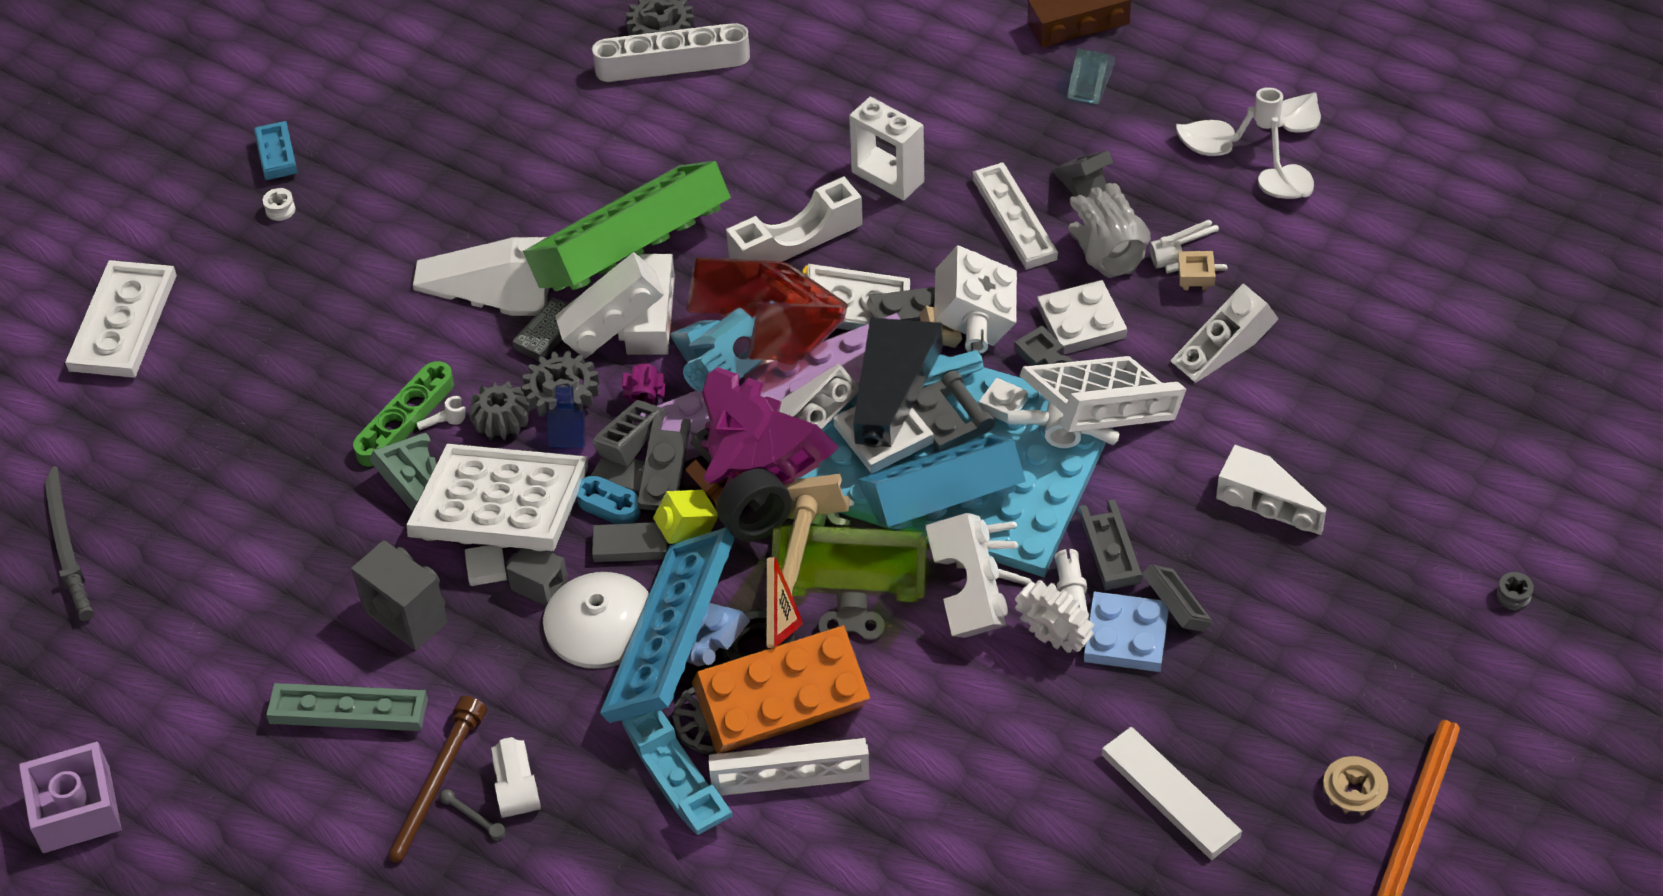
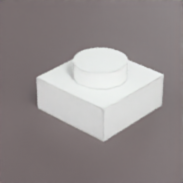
[979,378,1028,423]

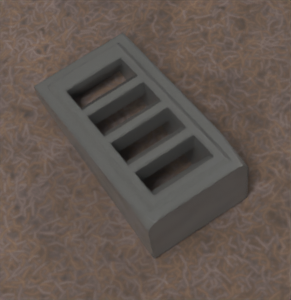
[592,400,668,467]

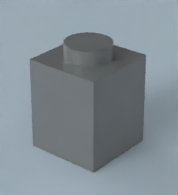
[506,548,568,606]

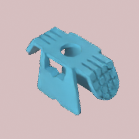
[683,301,790,392]

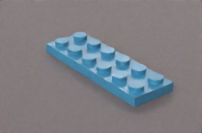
[600,528,735,723]

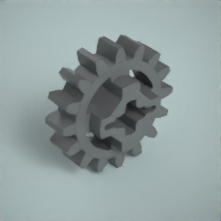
[626,0,695,35]
[522,351,600,420]

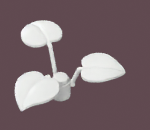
[1176,88,1321,199]

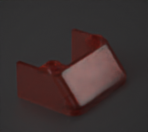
[686,257,848,365]

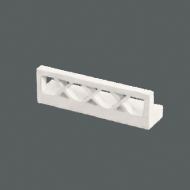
[709,738,870,796]

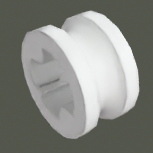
[262,188,295,221]

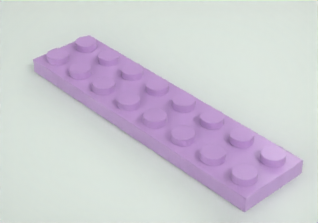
[637,313,901,461]

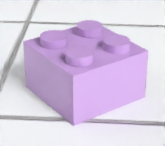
[19,741,122,853]

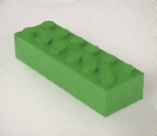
[523,161,731,291]

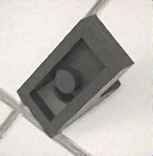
[1053,150,1113,197]

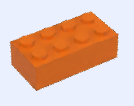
[692,625,870,754]

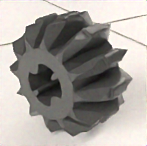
[469,381,530,441]

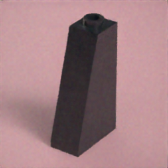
[853,317,943,448]

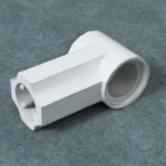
[491,737,541,818]

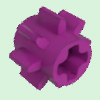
[621,364,665,405]

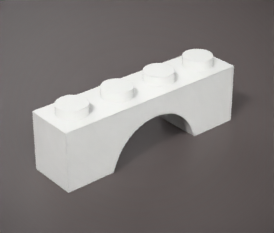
[726,177,863,278]

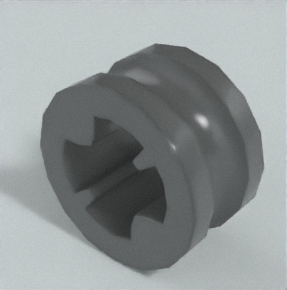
[1496,572,1534,611]

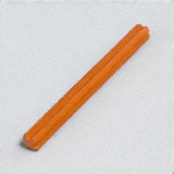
[1377,720,1460,896]

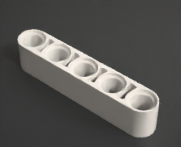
[592,23,750,82]

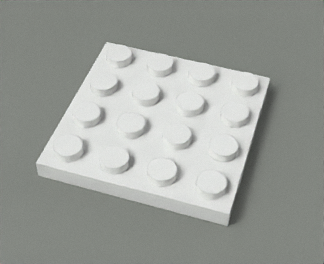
[407,444,588,551]

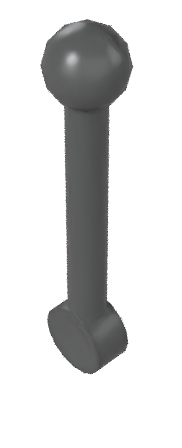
[439,789,506,841]

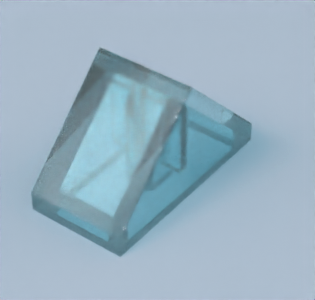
[1067,48,1116,104]

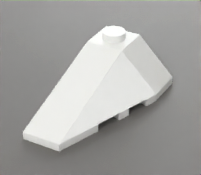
[413,237,549,316]

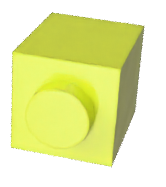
[653,490,719,544]

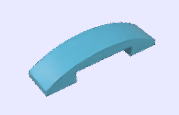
[622,710,733,835]

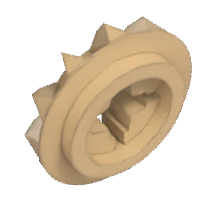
[1323,756,1388,816]

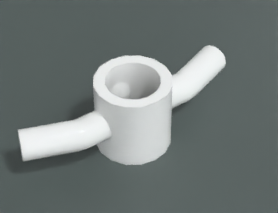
[1008,398,1119,448]

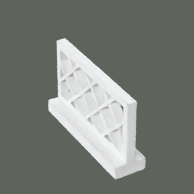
[1020,356,1186,432]

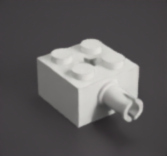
[934,245,1017,354]

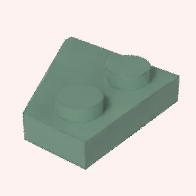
[369,433,437,511]

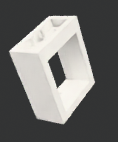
[849,96,924,201]

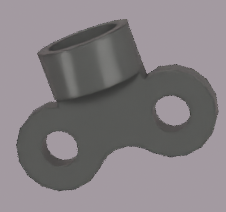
[819,592,885,641]

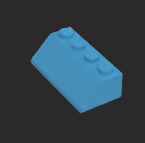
[858,435,1026,530]

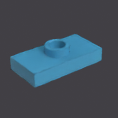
[254,121,298,180]

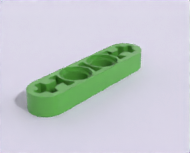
[353,361,454,467]

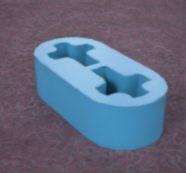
[577,476,641,524]

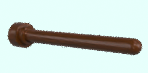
[388,696,487,863]

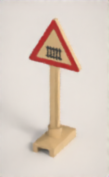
[767,474,850,648]

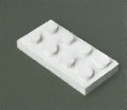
[65,260,177,378]

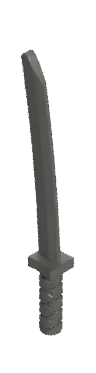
[45,466,94,621]

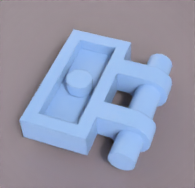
[687,603,750,666]

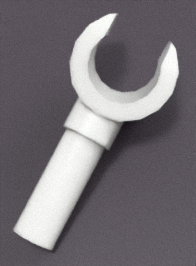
[417,396,466,431]

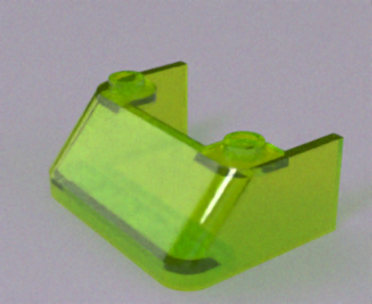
[772,524,931,602]

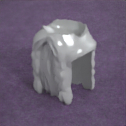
[1068,183,1151,278]

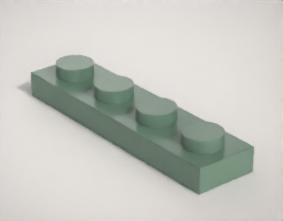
[266,683,428,731]

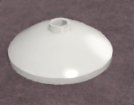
[543,572,650,669]

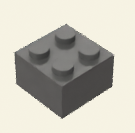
[351,540,448,651]

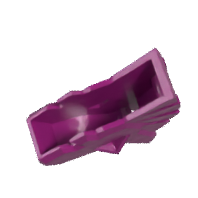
[701,367,839,493]

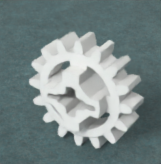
[1015,580,1094,653]

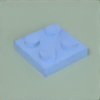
[1084,592,1169,672]

